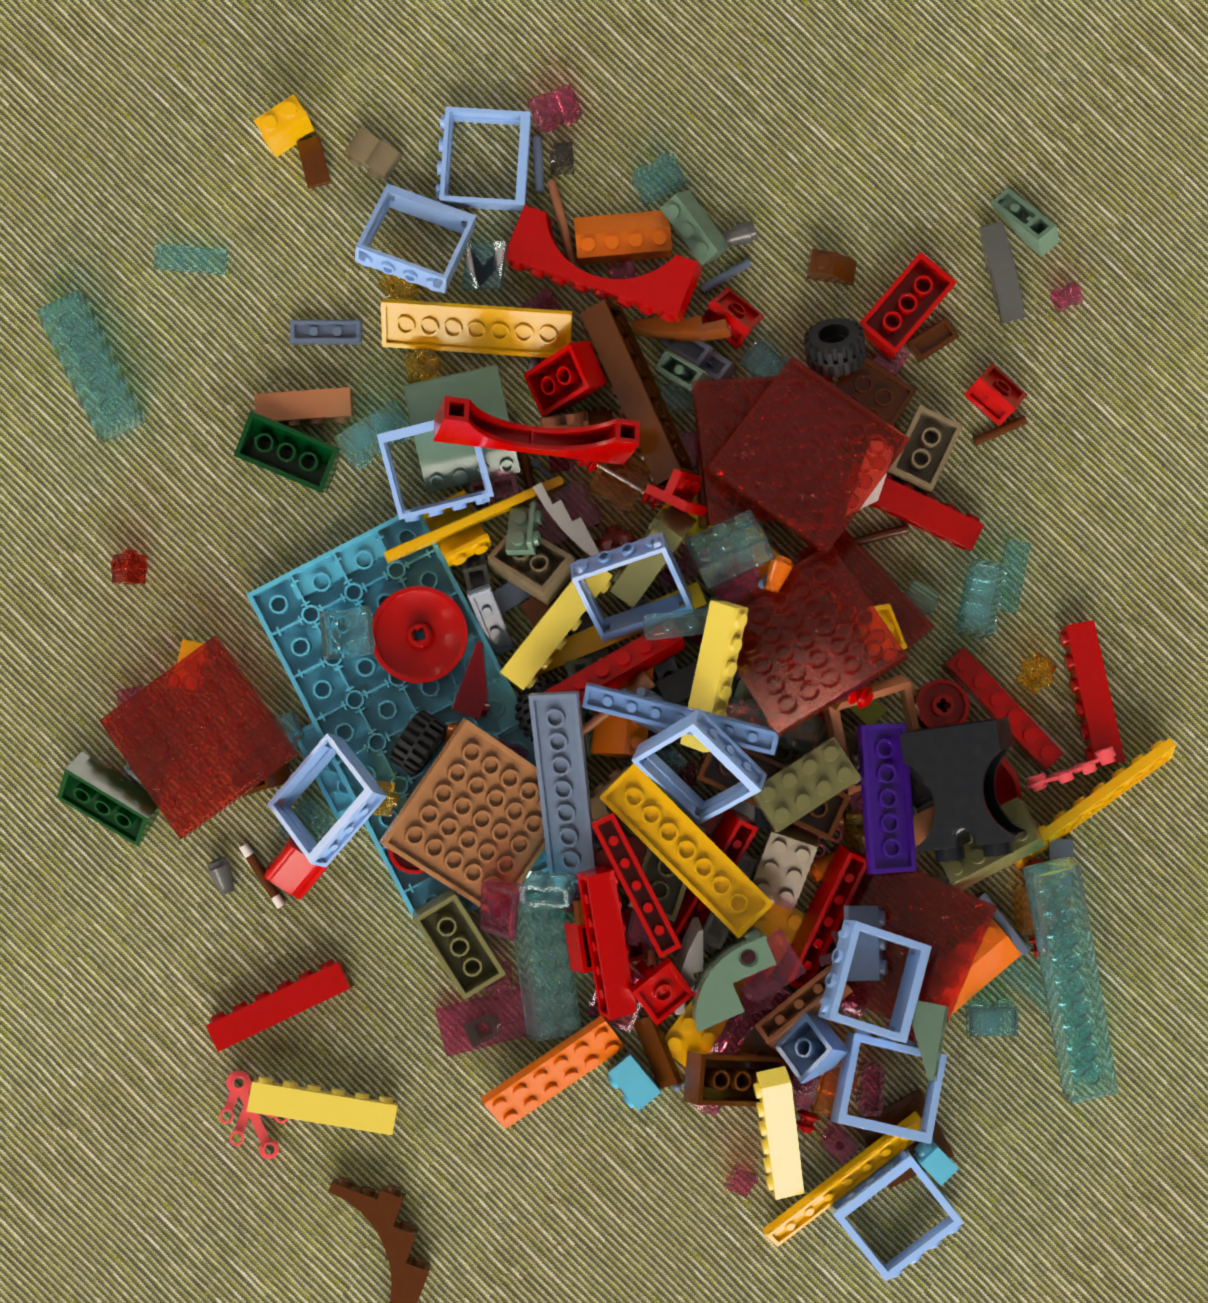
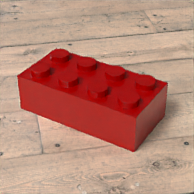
[858,251,957,360]

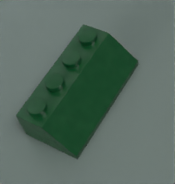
[233,411,340,493]
[57,751,164,847]

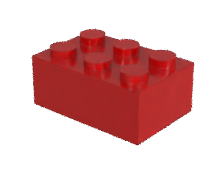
[523,340,608,417]
[564,909,648,973]

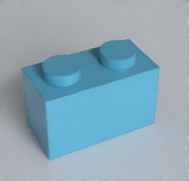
[607,1051,661,1111]
[913,1140,959,1186]

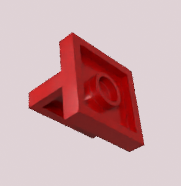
[702,287,764,349]
[964,363,1027,426]
[644,468,708,517]
[629,957,694,1025]

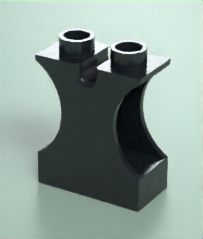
[899,717,1027,862]

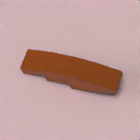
[631,315,732,342]

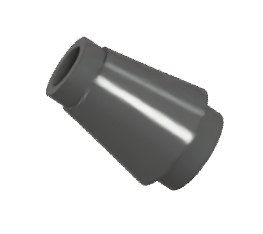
[721,220,758,246]
[207,857,235,895]

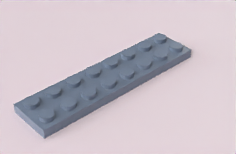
[528,691,598,885]

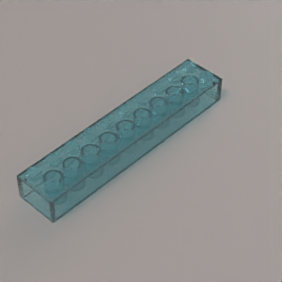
[1023,856,1119,1104]

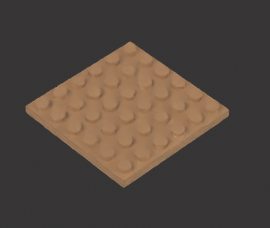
[379,718,545,918]

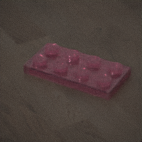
[435,984,541,1057]

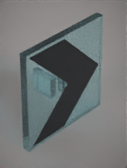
[462,241,508,290]

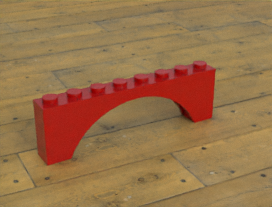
[503,205,702,323]
[433,396,640,465]

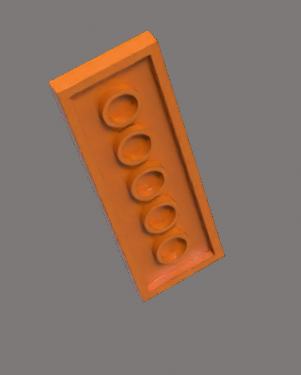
[481,1016,626,1129]

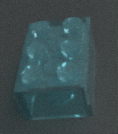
[334,400,412,469]
[684,509,774,589]
[954,559,1008,639]

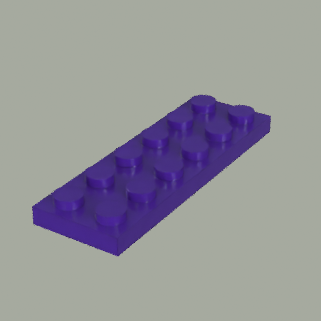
[857,723,917,874]

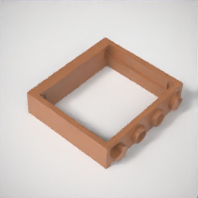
[820,675,922,795]

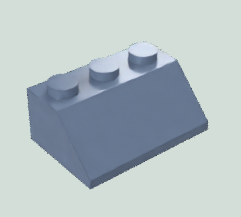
[844,906,887,981]

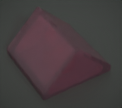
[479,881,521,941]

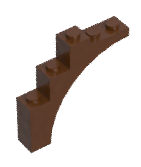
[328,1177,431,1303]

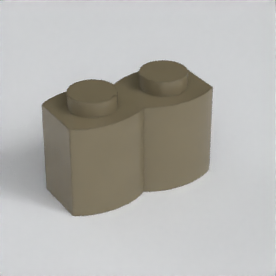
[345,127,402,181]

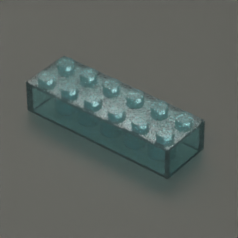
[36,290,147,443]
[508,887,582,1042]

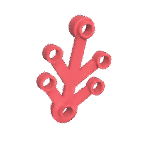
[1026,746,1116,792]
[219,1070,288,1159]

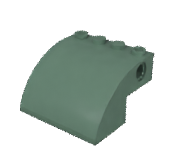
[404,365,521,492]
[691,926,777,1032]

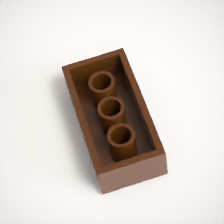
[683,1051,787,1107]

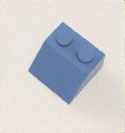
[774,1012,849,1084]

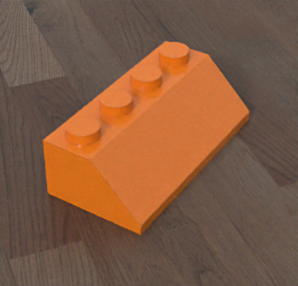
[573,210,672,265]
[590,658,654,760]
[921,917,1021,1018]

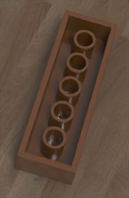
[695,747,851,841]

